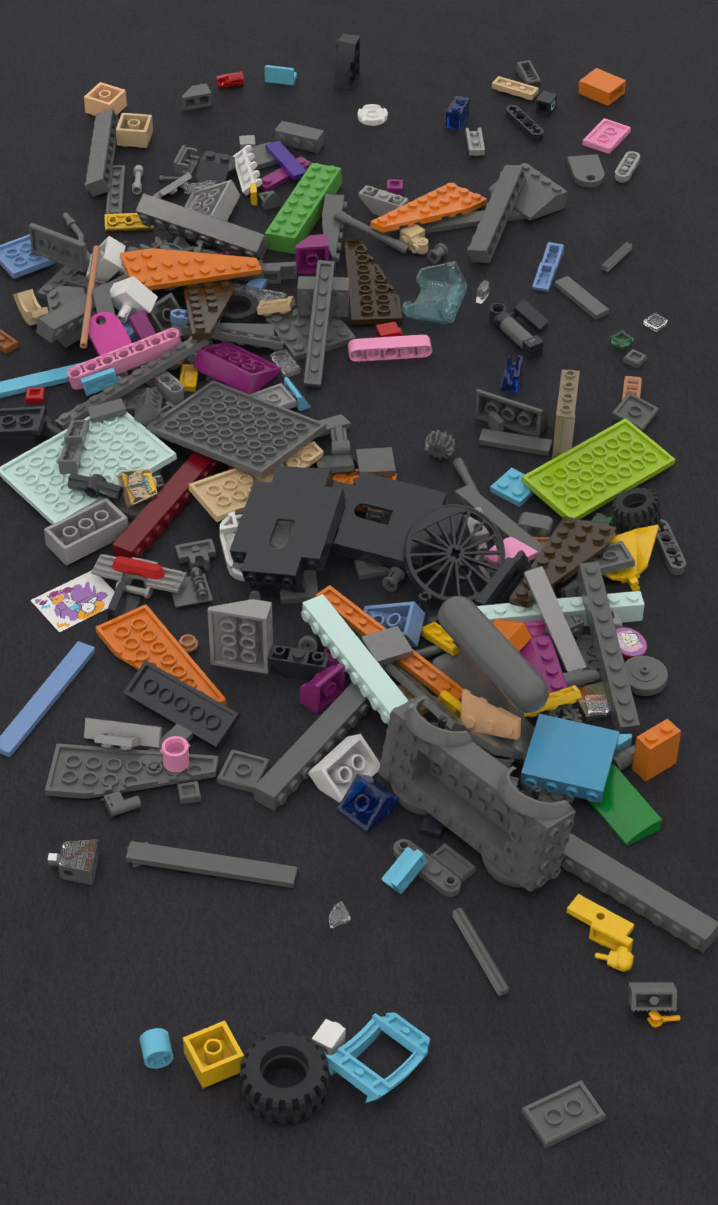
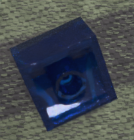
[337,774,399,832]

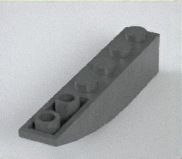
[322,194,347,269]

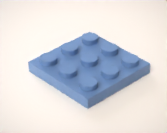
[0,234,57,279]

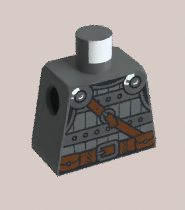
[48,839,99,885]

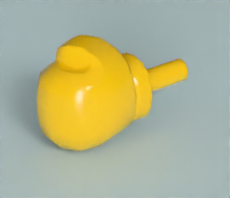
[595,946,634,972]

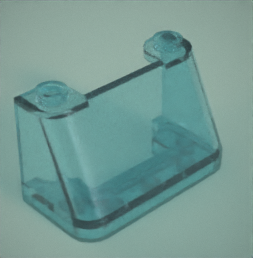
[402,261,467,325]

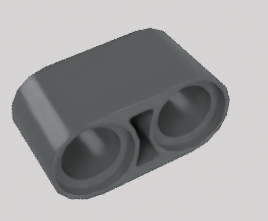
[517,512,554,537]

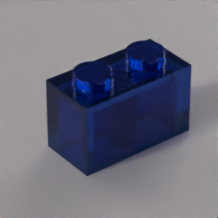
[445,96,470,130]

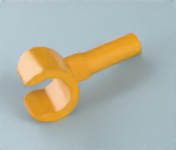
[647,1010,680,1028]

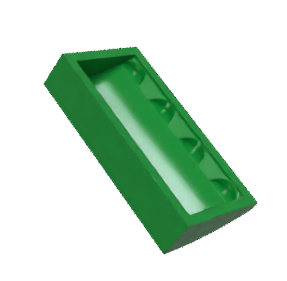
[587,764,662,846]

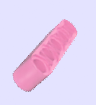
[347,335,432,362]

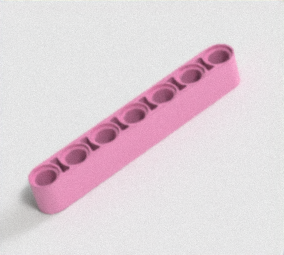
[67,328,182,390]

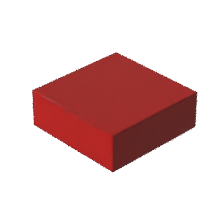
[26,387,45,404]

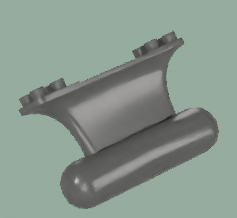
[432,595,549,765]

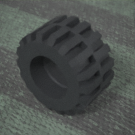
[612,488,662,532]

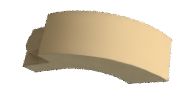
[13,289,49,325]

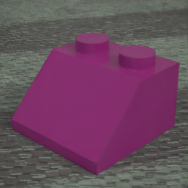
[295,234,329,275]
[300,663,345,714]

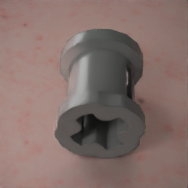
[427,243,448,264]
[366,507,387,524]
[382,567,405,592]

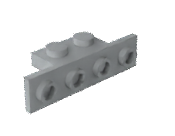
[84,718,162,750]

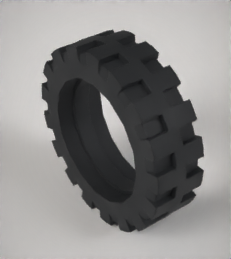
[220,291,259,324]

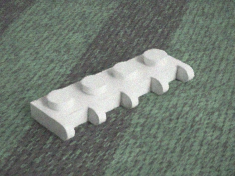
[233,145,262,196]

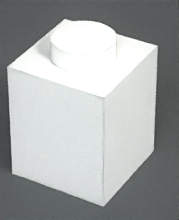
[312,1019,346,1056]

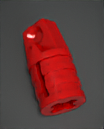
[216,72,244,87]

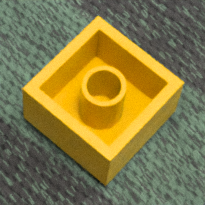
[183,1021,244,1088]

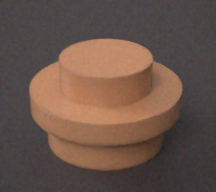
[178,634,198,652]

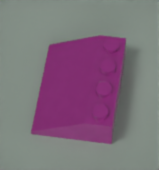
[193,342,282,394]
[519,635,568,706]

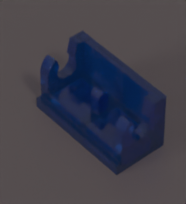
[500,355,523,392]

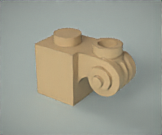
[400,223,428,254]

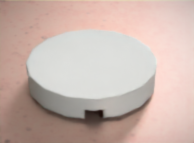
[358,104,388,126]

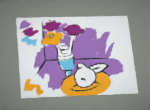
[31,571,115,632]

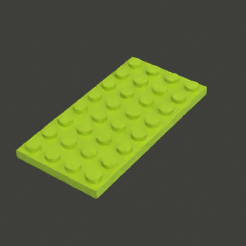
[521,418,675,520]

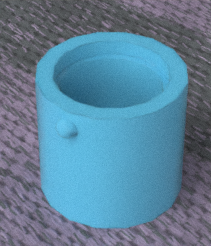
[139,1028,174,1069]

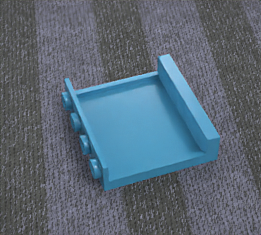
[521,714,619,803]

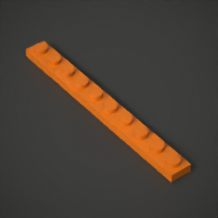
[316,585,464,702]

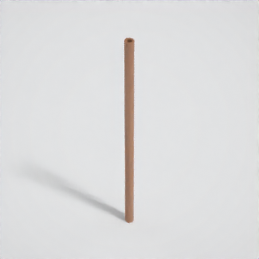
[80,245,100,348]

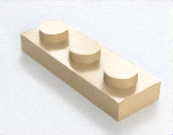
[492,76,539,100]

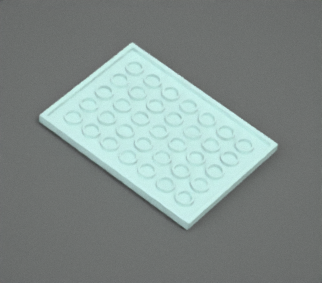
[0,412,177,525]

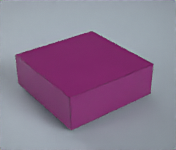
[387,179,403,194]

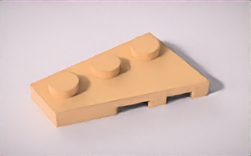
[461,689,521,740]

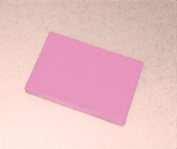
[582,118,631,154]

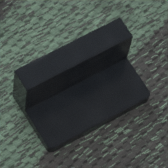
[107,582,141,621]

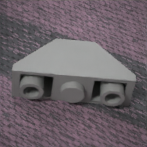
[359,185,408,216]

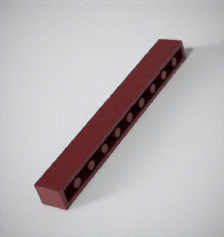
[112,451,222,559]

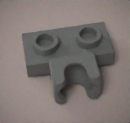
[175,539,216,571]

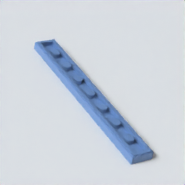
[0,641,95,757]

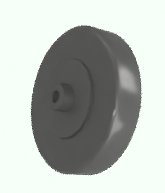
[624,656,668,696]

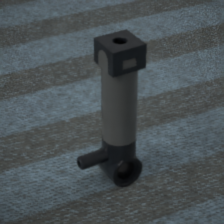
[489,303,543,361]

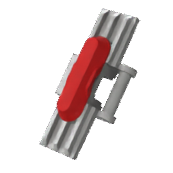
[91,554,186,599]

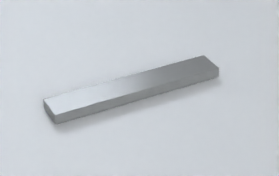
[524,566,587,672]

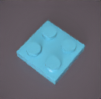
[490,468,534,507]

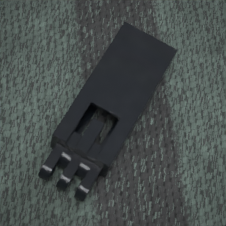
[475,550,531,606]

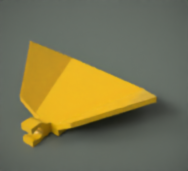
[602,525,659,592]

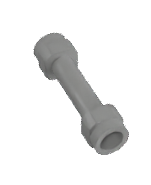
[132,165,143,195]

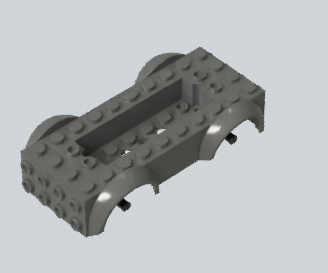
[378,695,576,892]

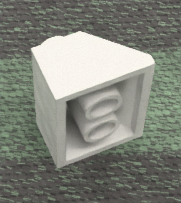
[308,734,380,804]

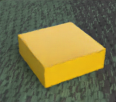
[250,183,257,206]

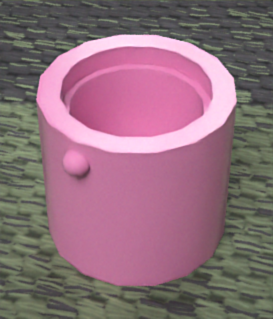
[160,736,190,773]

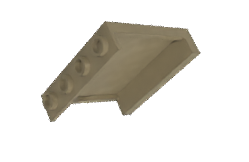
[552,369,580,459]

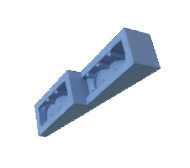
[532,242,564,292]

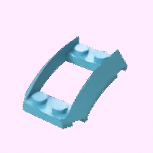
[326,1013,430,1103]

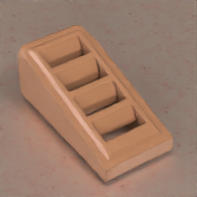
[622,376,642,400]

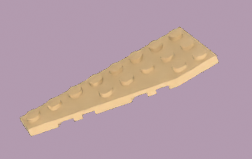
[189,441,323,522]

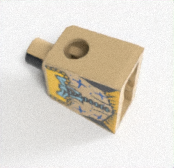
[117,469,164,509]

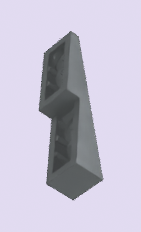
[58,420,89,474]

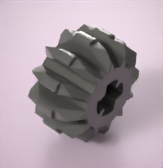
[425,430,455,460]

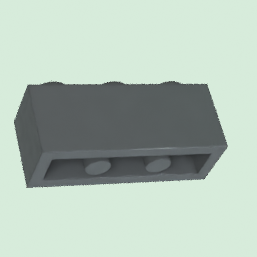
[275,121,324,153]

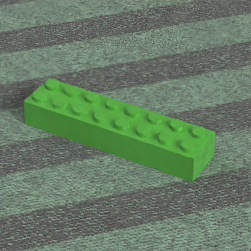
[265,163,342,254]

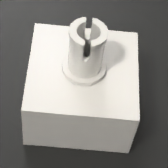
[86,236,126,283]
[110,276,158,323]

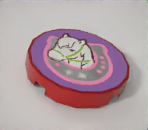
[616,627,647,660]

